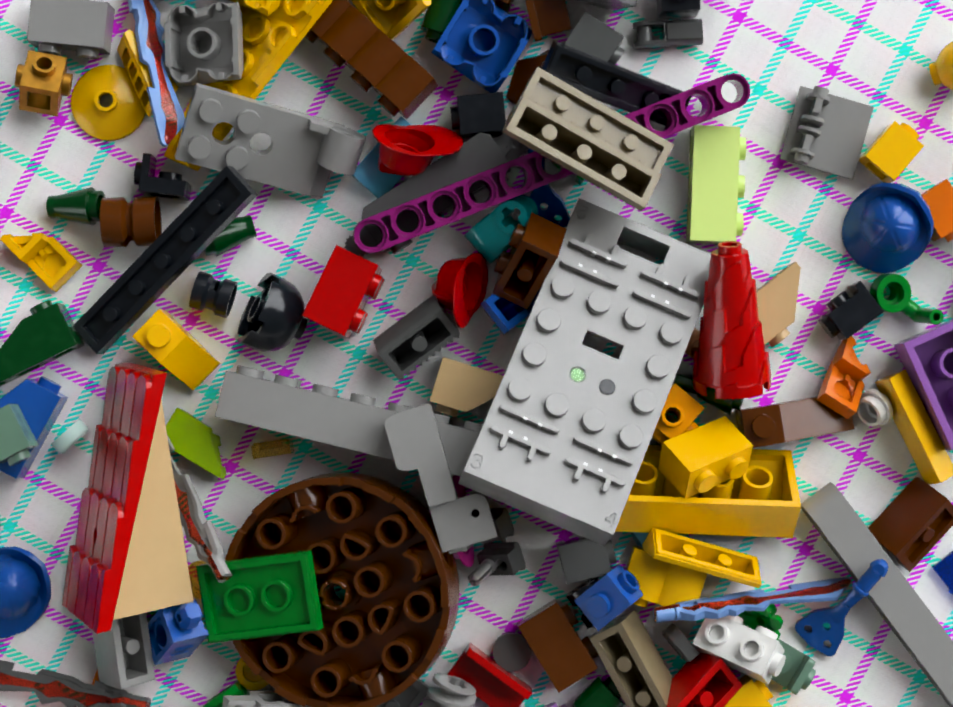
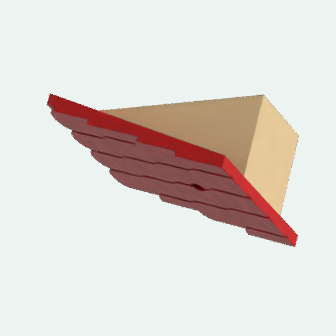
[62,362,194,634]

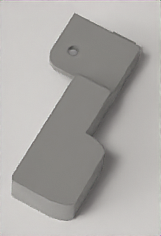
[384,403,498,554]

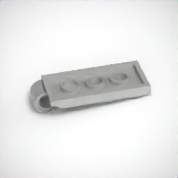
[175,83,366,198]

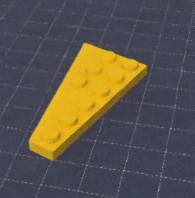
[164,0,333,171]

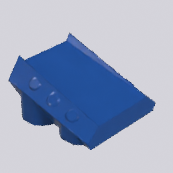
[431,0,533,93]

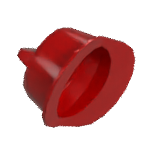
[372,124,463,176]
[432,252,488,328]

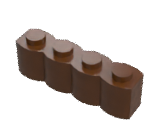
[305,0,438,119]

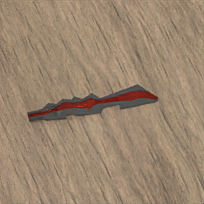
[0,660,151,707]

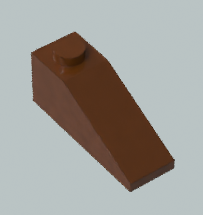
[735,397,855,448]

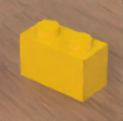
[658,416,753,499]

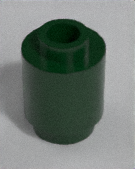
[420,0,463,44]
[573,676,625,707]

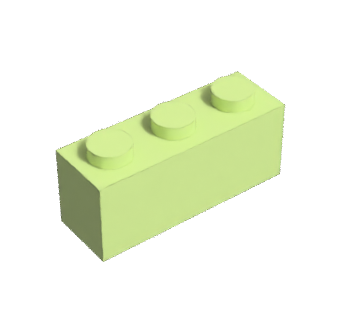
[686,125,746,245]

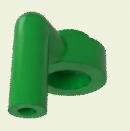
[870,274,944,325]

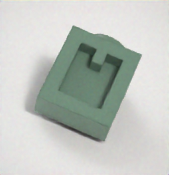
[771,639,816,695]

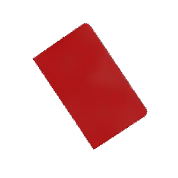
[447,643,532,707]

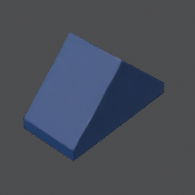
[480,287,541,336]

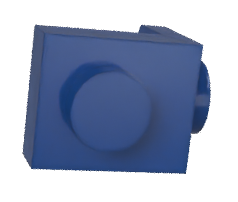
[574,565,643,631]

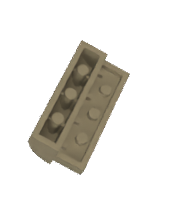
[502,66,674,211]

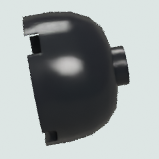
[237,273,308,352]

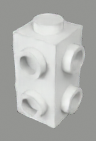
[692,615,786,685]

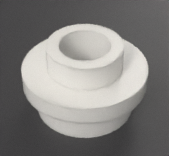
[857,389,893,427]

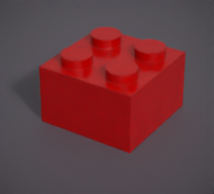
[302,245,385,338]

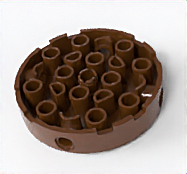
[225,472,459,707]

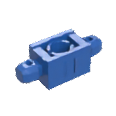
[148,599,209,665]

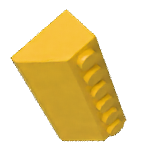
[563,445,801,538]

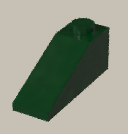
[0,300,84,387]

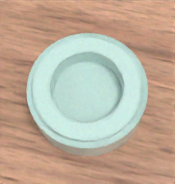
[51,418,88,454]

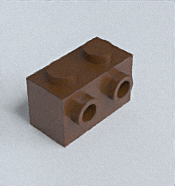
[493,213,567,309]

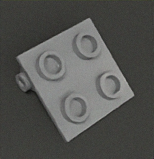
[780,86,874,180]

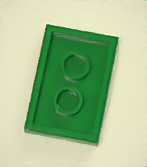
[196,550,324,643]

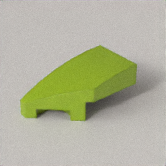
[166,407,227,479]

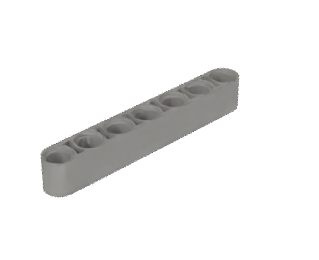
[801,482,953,707]

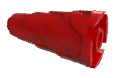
[693,241,771,399]

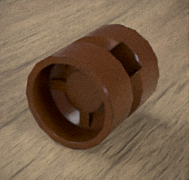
[100,196,162,248]

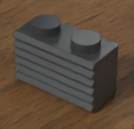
[373,295,460,379]

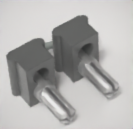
[461,508,526,586]

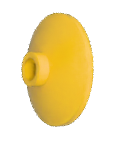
[71,65,146,141]

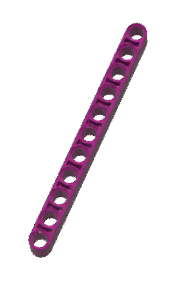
[353,73,750,253]

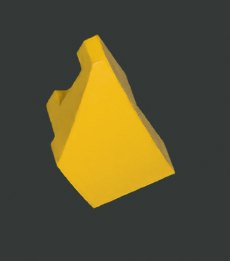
[0,233,83,292]

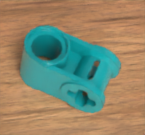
[464,195,538,265]

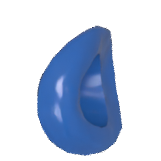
[842,182,934,273]
[0,546,51,638]

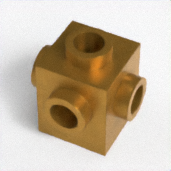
[15,50,73,116]

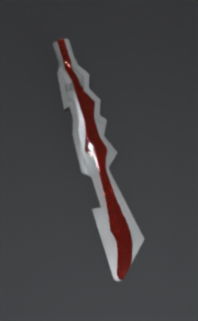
[167,435,232,583]

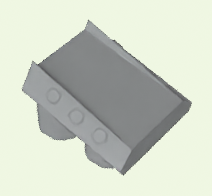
[164,2,244,87]

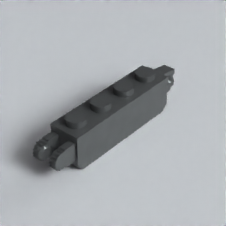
[344,133,529,257]

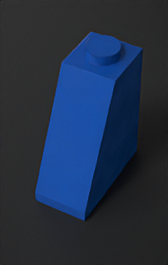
[0,376,68,479]

